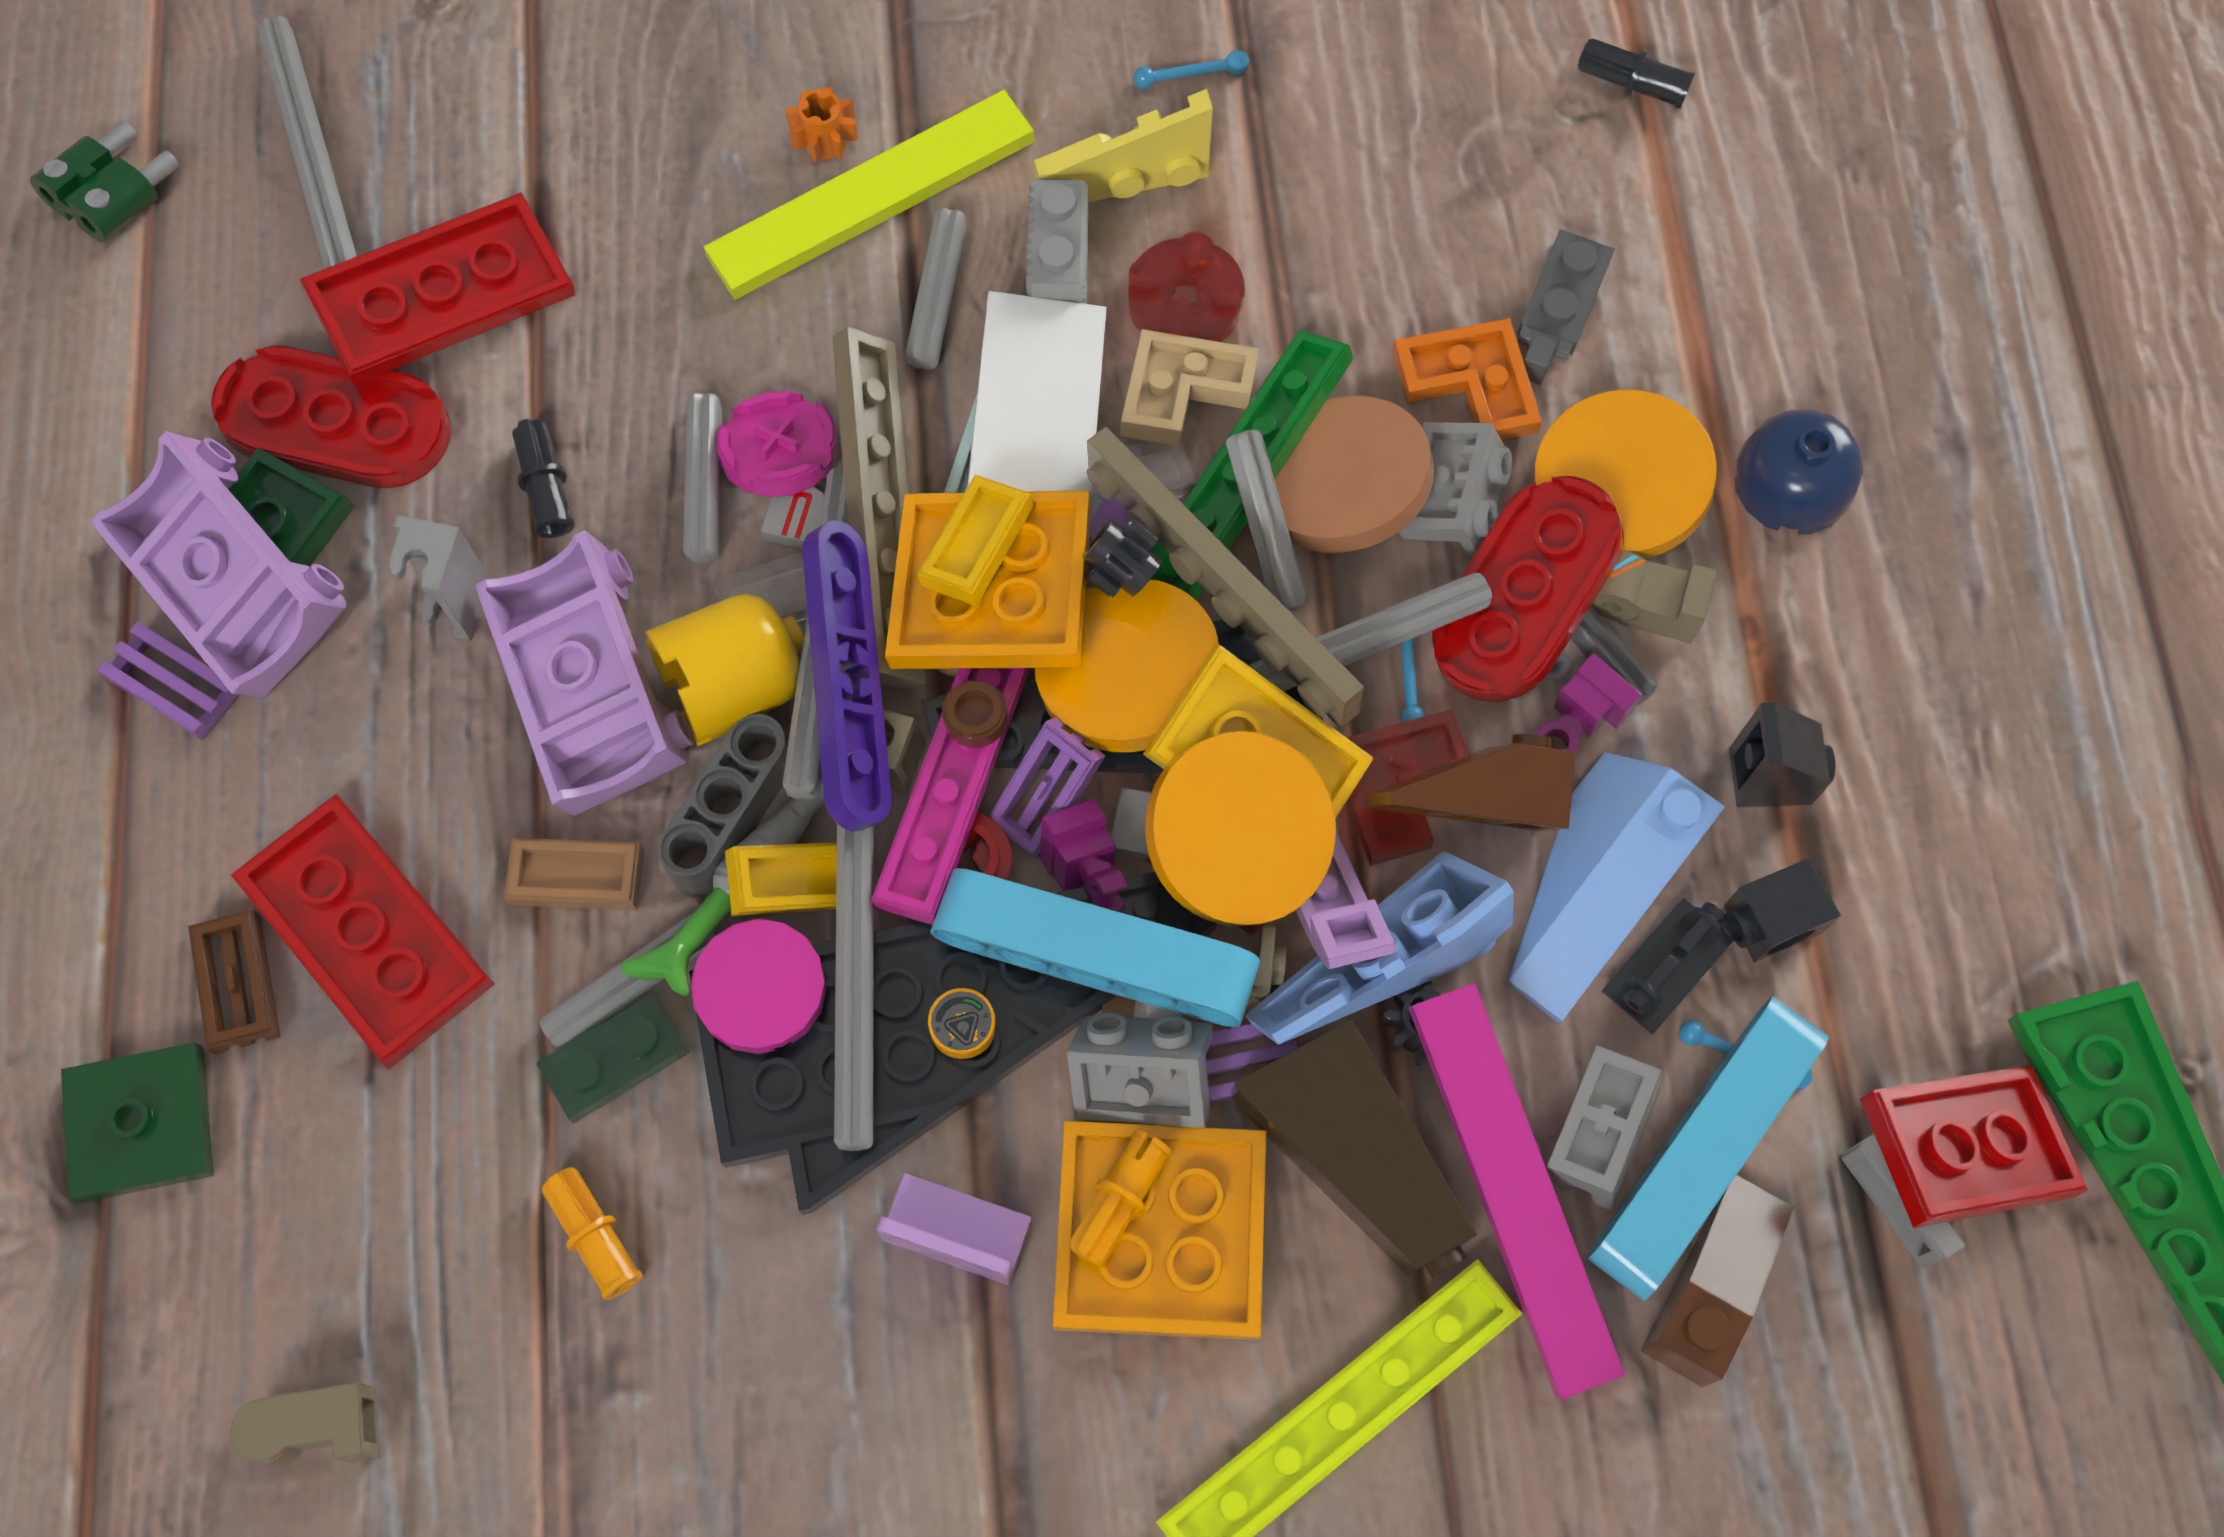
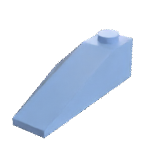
[1507,752,1725,1024]
[1245,851,1514,1045]

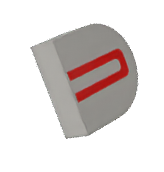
[760,487,824,549]

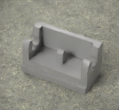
[389,515,490,641]
[1547,1045,1661,1211]

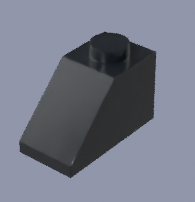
[1729,702,1836,807]

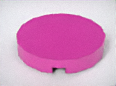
[717,391,839,497]
[690,919,827,1054]

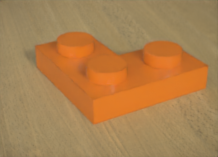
[1392,318,1542,440]

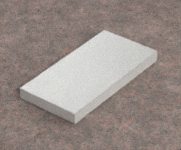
[967,291,1107,495]

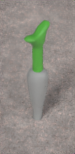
[621,783,825,996]

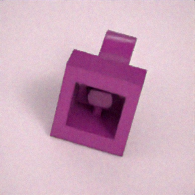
[1535,653,1642,754]
[1040,798,1127,911]

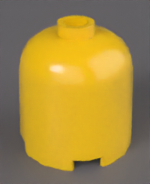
[645,594,804,747]

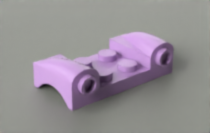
[90,431,346,698]
[475,530,695,816]

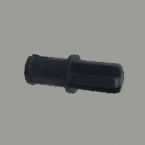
[1578,39,1695,109]
[512,419,575,538]

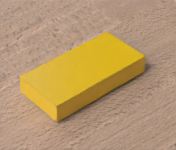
[917,475,1034,606]
[725,842,837,916]

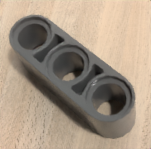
[658,714,788,895]

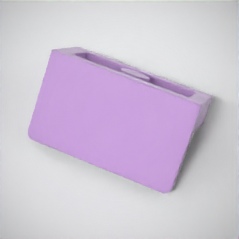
[876,1173,1032,1286]

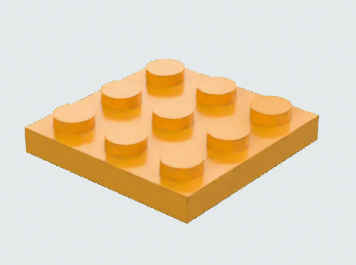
[885,490,1093,669]
[1053,1121,1266,1340]

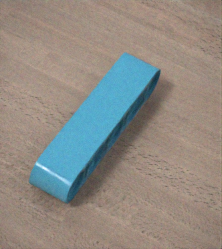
[930,868,1261,1027]
[1587,996,1829,1301]

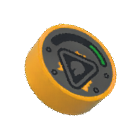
[928,988,996,1059]

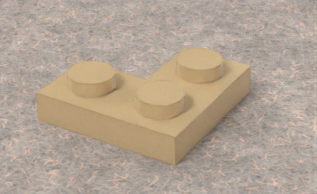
[1120,329,1259,446]

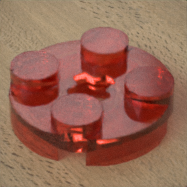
[1128,232,1245,342]

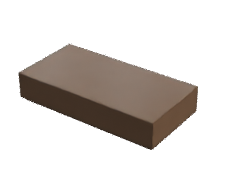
[504,837,644,910]

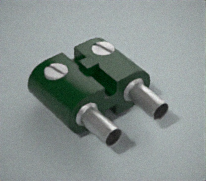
[30,122,180,243]

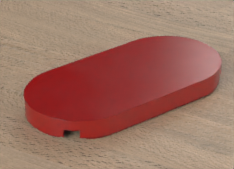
[211,345,451,488]
[1432,475,1624,702]

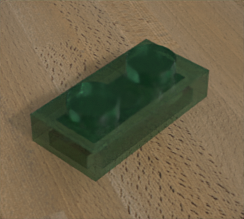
[536,993,689,1124]

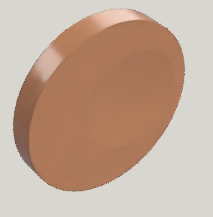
[1275,396,1434,553]

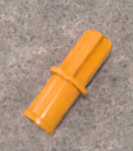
[1070,1130,1172,1265]
[542,1167,643,1301]

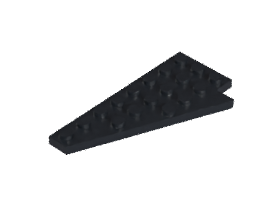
[689,872,1217,1215]

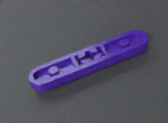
[802,520,892,832]

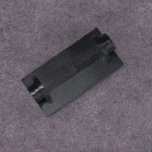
[1601,898,1734,1035]

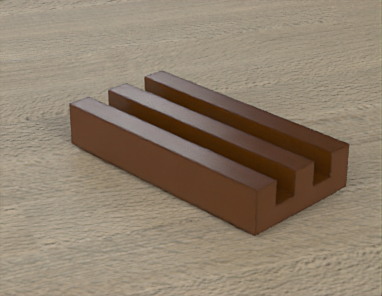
[188,910,280,1054]

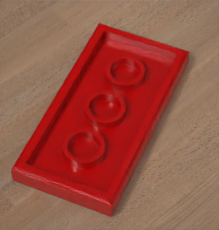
[299,192,575,385]
[231,794,495,1069]

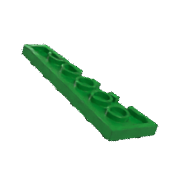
[2008,981,2224,1384]

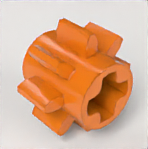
[785,86,859,162]

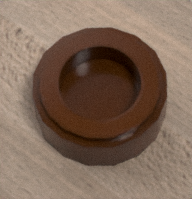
[942,681,1008,748]

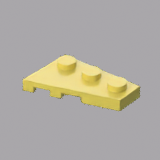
[1034,89,1213,202]

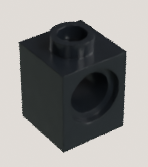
[1724,858,1841,963]

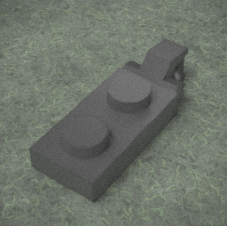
[1517,229,1615,385]

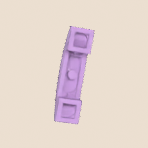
[1296,817,1396,969]

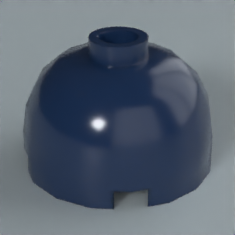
[1734,410,1863,534]

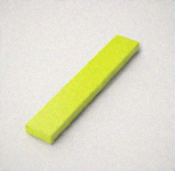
[703,90,1034,300]
[1155,1259,1522,1537]

